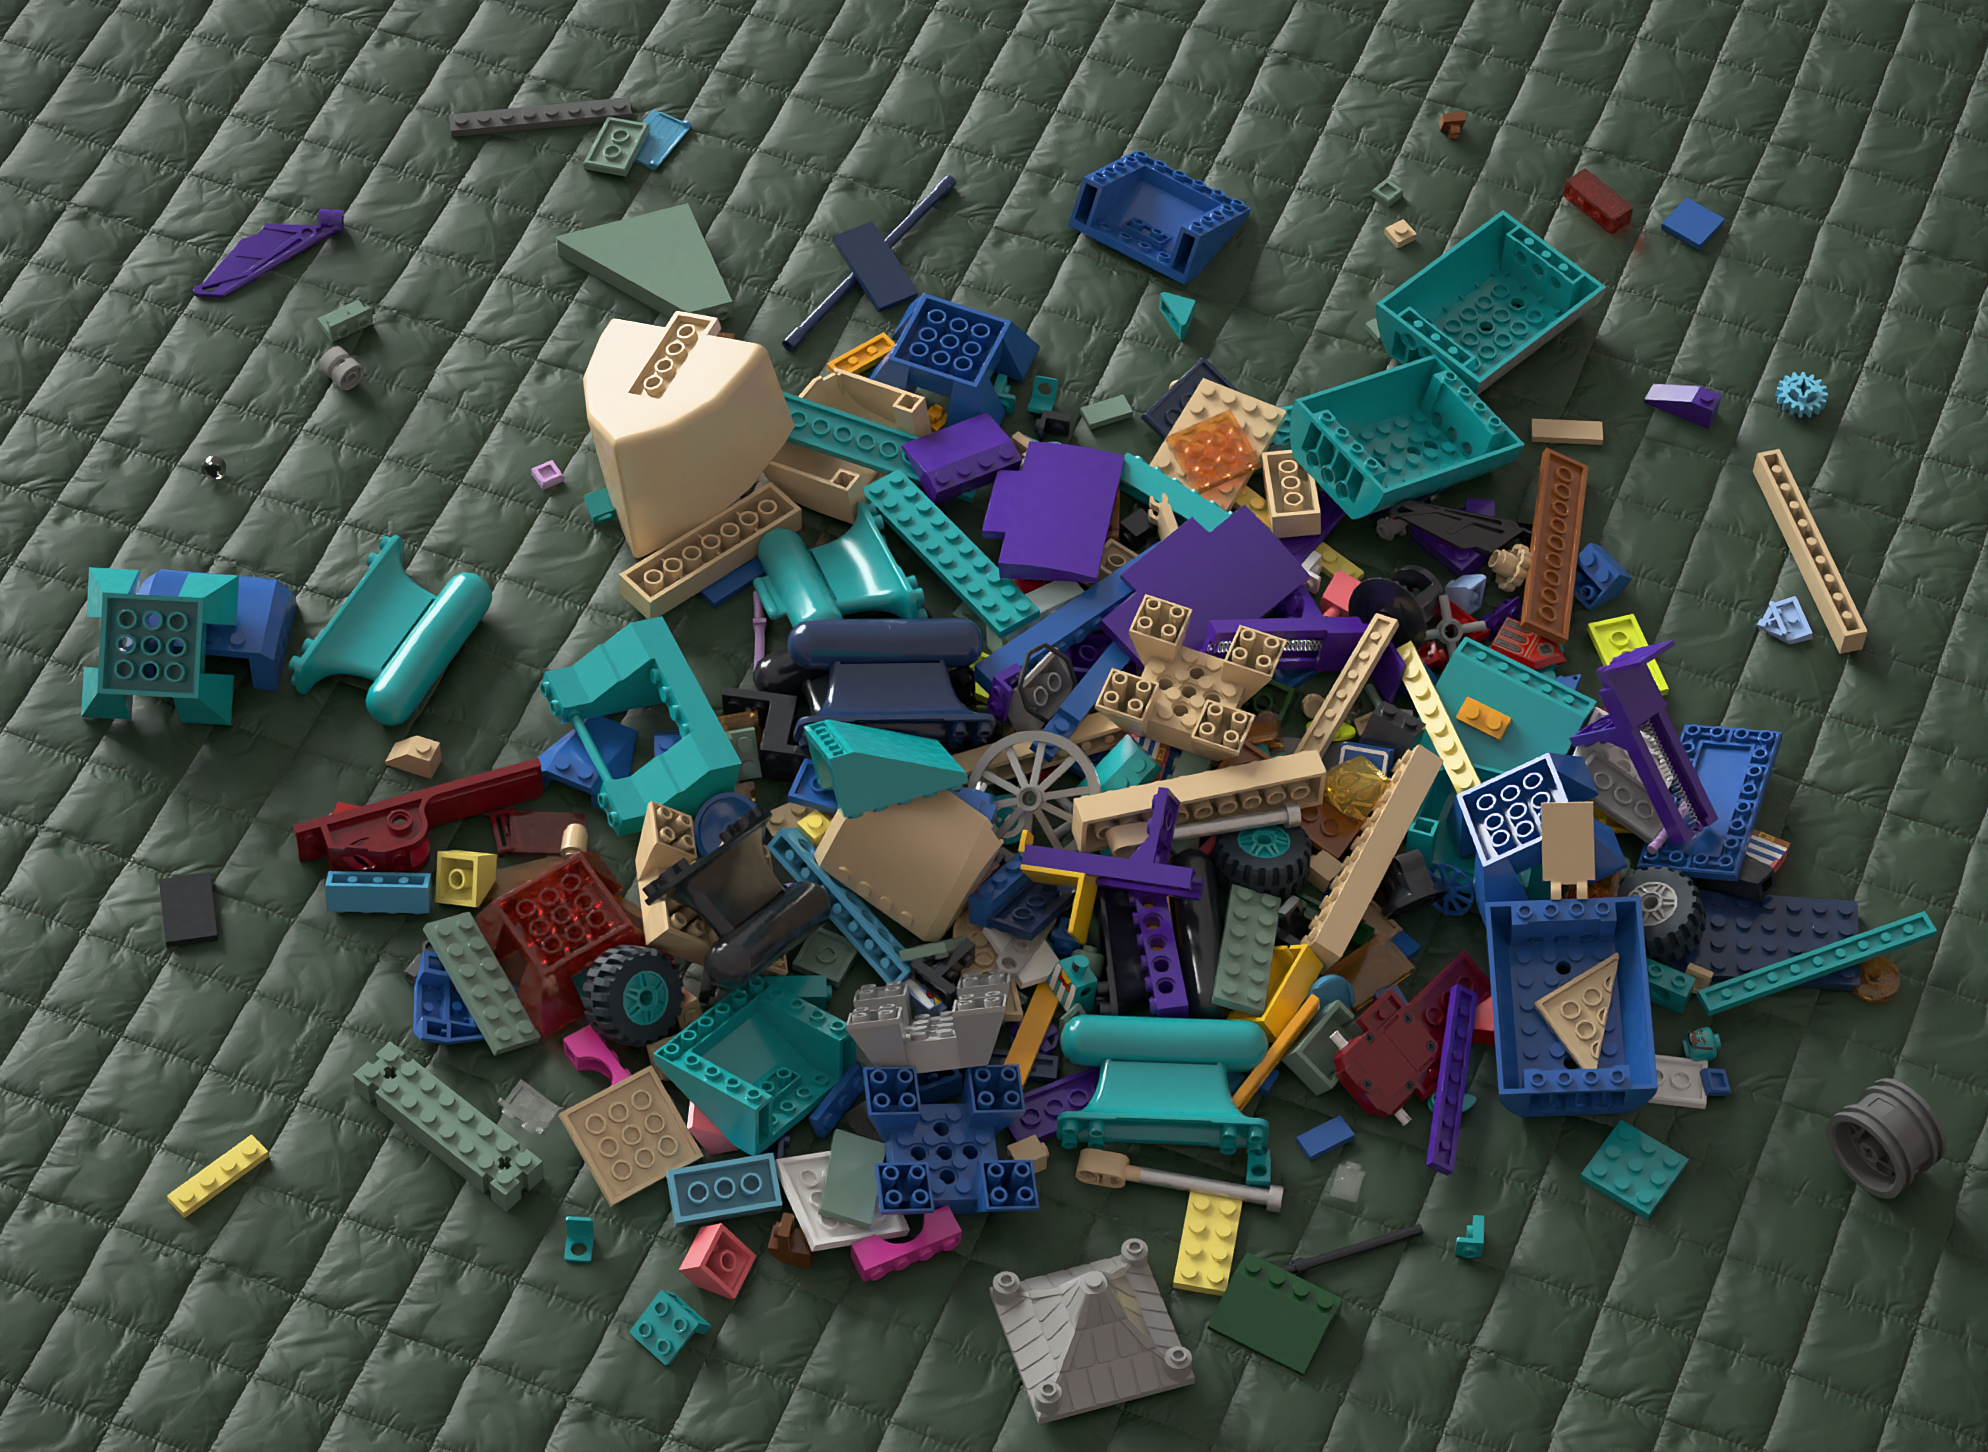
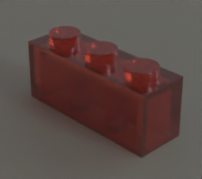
[1563,168,1633,235]

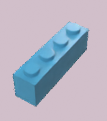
[325,871,433,914]

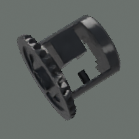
[1348,565,1444,651]

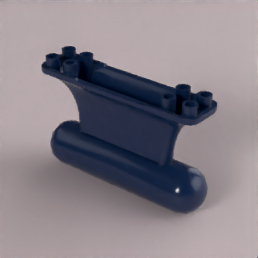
[787,618,996,750]

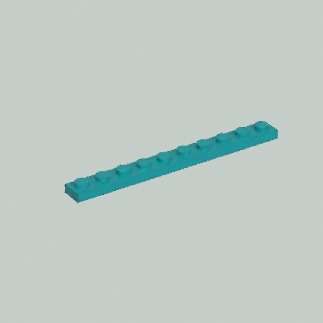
[1697,911,1937,1016]

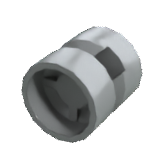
[319,346,364,390]

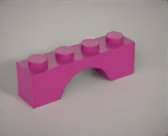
[563,1025,631,1086]
[850,1205,962,1282]

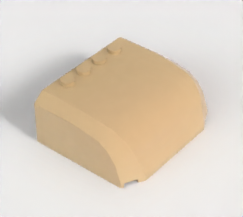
[763,367,932,524]
[814,789,1004,942]

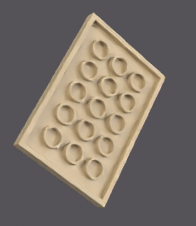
[1150,378,1288,512]

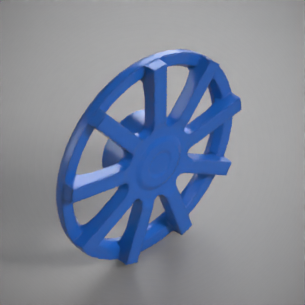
[1428,864,1475,916]

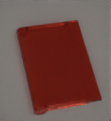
[509,810,588,855]

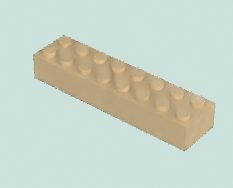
[619,482,802,619]

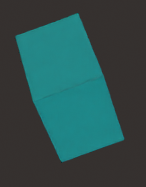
[1159,292,1196,341]

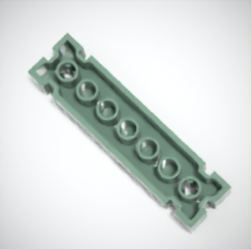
[353,1041,544,1212]

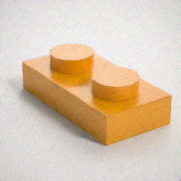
[1456,696,1512,742]

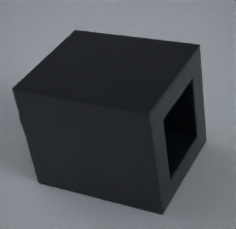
[1119,508,1157,551]

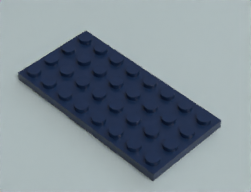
[1661,890,1860,991]

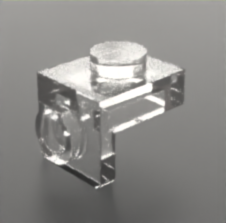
[1330,1161,1366,1203]

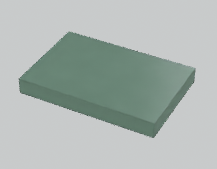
[583,117,651,177]

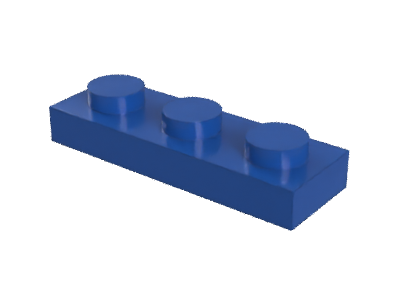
[809,1063,865,1138]

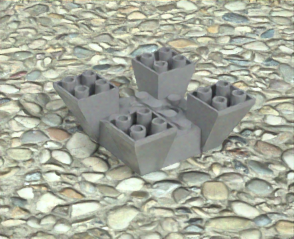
[846,969,1012,1073]

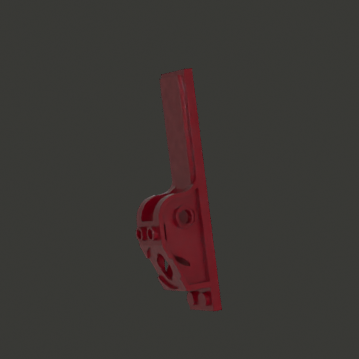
[293,758,543,873]

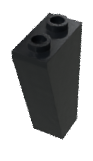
[1690,854,1777,901]

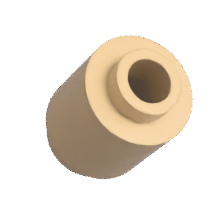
[560,824,589,863]

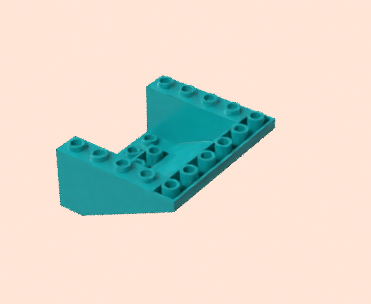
[1418,636,1597,772]
[804,719,969,819]
[653,976,856,1156]

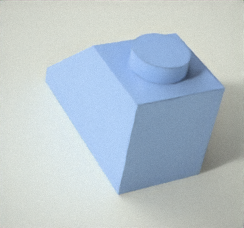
[1445,574,1487,615]

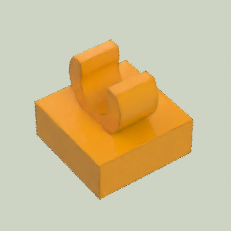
[928,404,947,433]

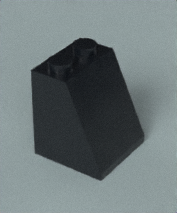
[1358,701,1427,779]

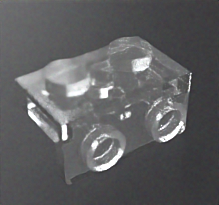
[498,1079,563,1136]

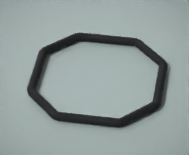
[1018,643,1078,724]

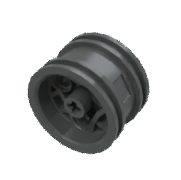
[1826,1078,1947,1199]

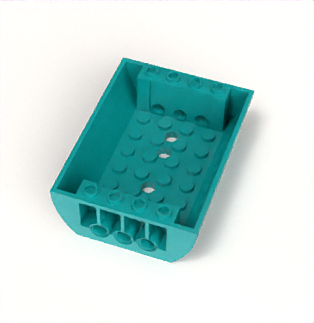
[1290,354,1525,519]

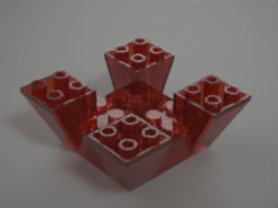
[473,852,675,1039]

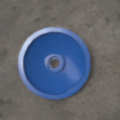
[693,792,765,858]

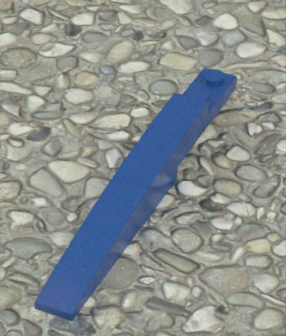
[1029,641,1132,763]

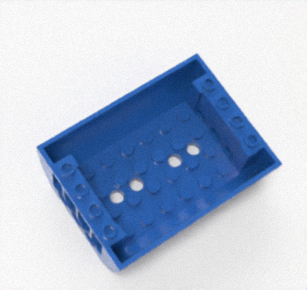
[1485,896,1658,1117]

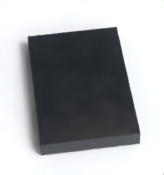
[159,872,218,947]

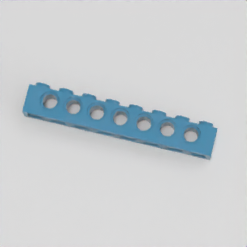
[766,828,912,983]

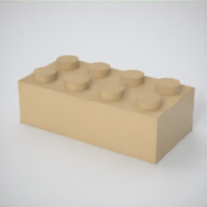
[1262,450,1321,538]

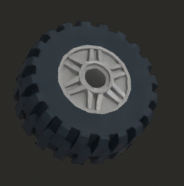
[1608,866,1707,965]

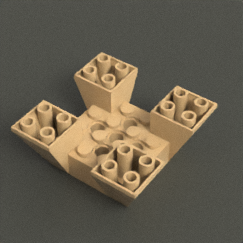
[1095,594,1287,761]
[635,801,788,976]

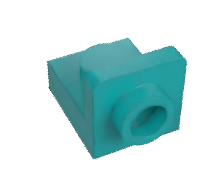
[994,374,1016,414]
[1455,1215,1484,1258]

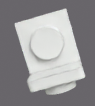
[1302,551,1322,594]

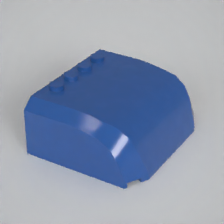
[125,569,297,691]

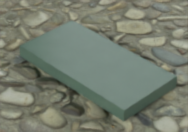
[818,1128,885,1230]

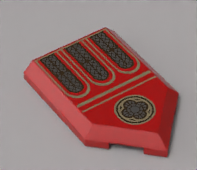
[1490,617,1566,671]

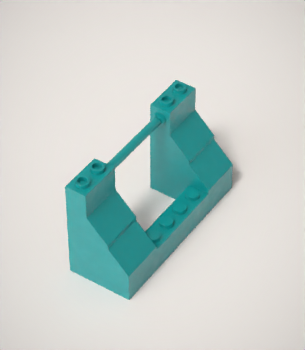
[540,617,742,836]

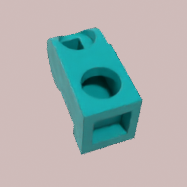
[1246,1148,1271,1190]

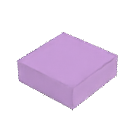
[531,460,564,490]

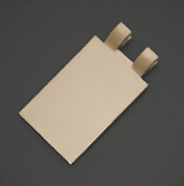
[1541,802,1595,900]

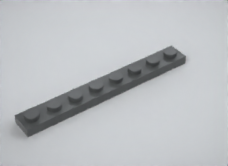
[449,97,632,137]

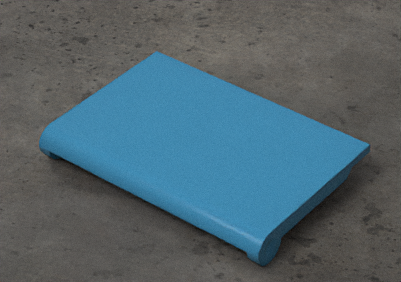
[634,110,692,170]

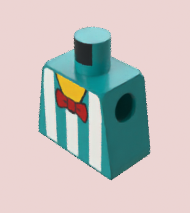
[1046,954,1098,1013]

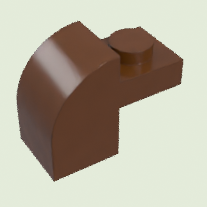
[768,1213,815,1269]

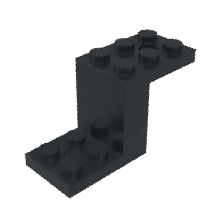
[722,687,812,783]

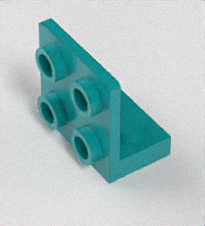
[630,1290,711,1365]

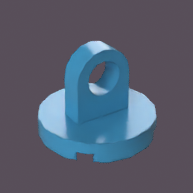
[1306,974,1355,1019]

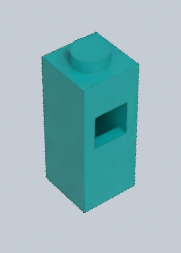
[764,975,832,1011]

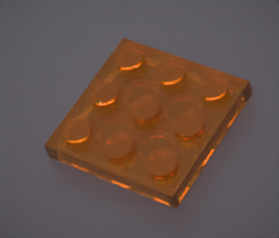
[1166,409,1261,494]

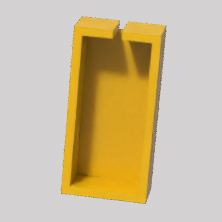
[1227,944,1324,1043]

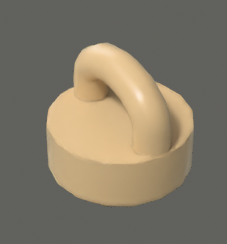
[1300,694,1325,719]

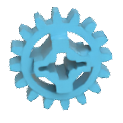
[1776,372,1828,418]

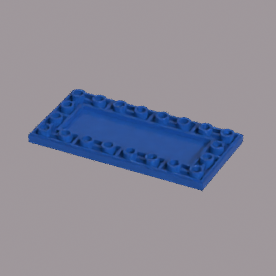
[1637,724,1782,882]

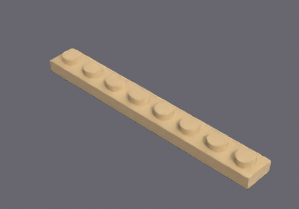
[1294,613,1399,759]

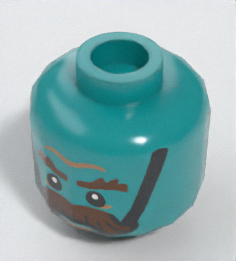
[1682,1027,1722,1062]

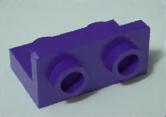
[987,663,1022,722]

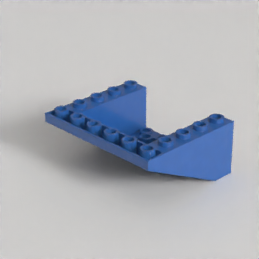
[1068,151,1251,285]

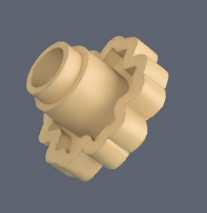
[1488,544,1532,592]

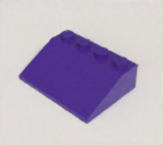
[901,412,1022,505]

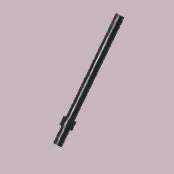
[1279,1224,1423,1276]

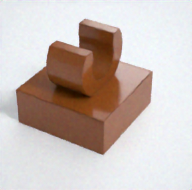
[1439,112,1466,139]

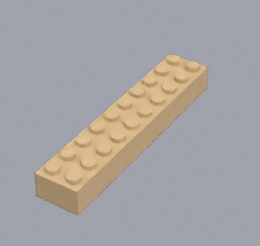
[1299,744,1444,975]
[1072,749,1327,853]

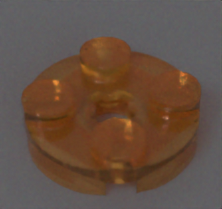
[1852,956,1900,1005]

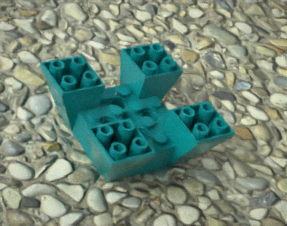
[81,567,239,725]

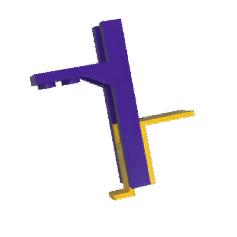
[1018,787,1205,945]

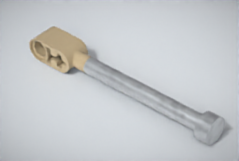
[1105,801,1301,859]
[1076,1148,1284,1213]

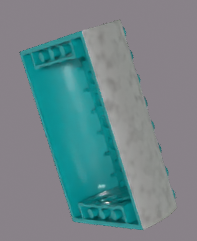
[1376,210,1606,395]

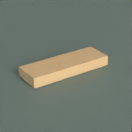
[1531,419,1603,445]

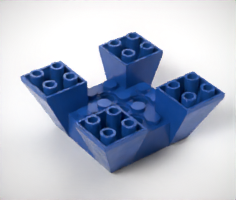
[869,293,1040,428]
[1446,752,1628,929]
[863,1064,1039,1215]

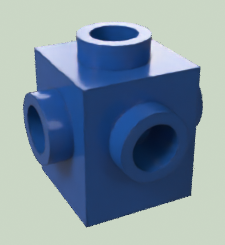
[1051,917,1089,957]

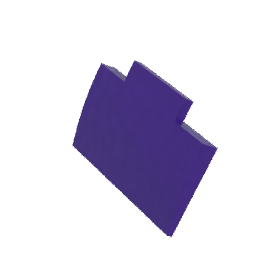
[982,441,1125,583]
[1100,504,1311,671]

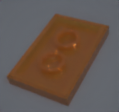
[1322,932,1415,1012]

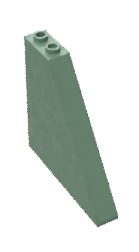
[556,203,733,320]

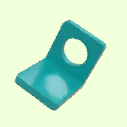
[1027,375,1058,414]
[584,488,617,526]
[564,1216,594,1263]

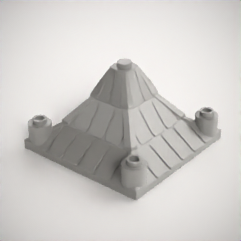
[989,1238,1195,1424]

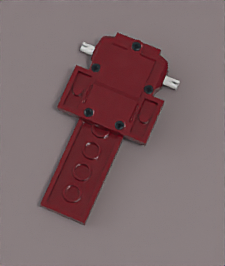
[1329,950,1492,1126]

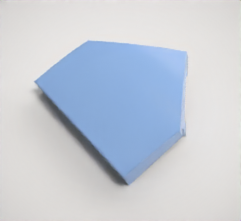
[1757,596,1813,644]

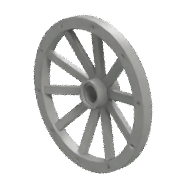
[968,731,1102,862]

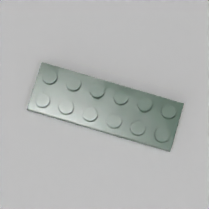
[1211,884,1281,1017]
[423,912,541,1056]

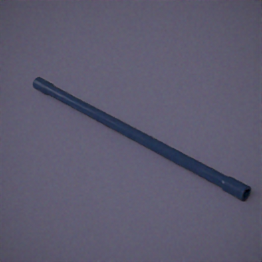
[782,175,956,351]

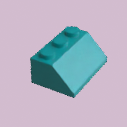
[1076,733,1163,796]

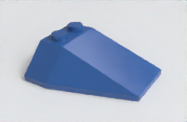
[537,716,638,811]
[413,950,523,1045]

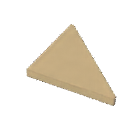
[1534,953,1619,1069]

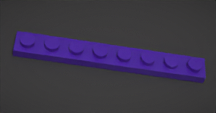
[1426,984,1478,1176]

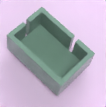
[1281,999,1364,1096]

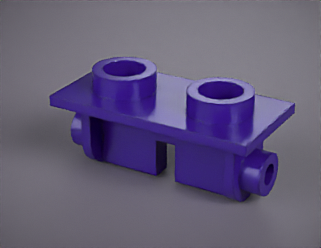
[1477,596,1522,641]

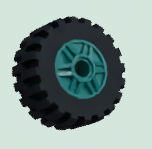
[1213,824,1312,900]
[582,945,684,1047]

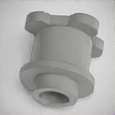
[1376,517,1408,541]

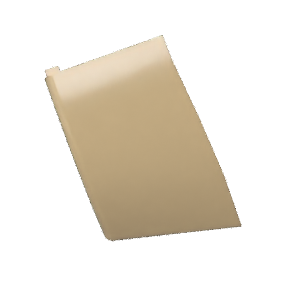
[583,311,795,558]

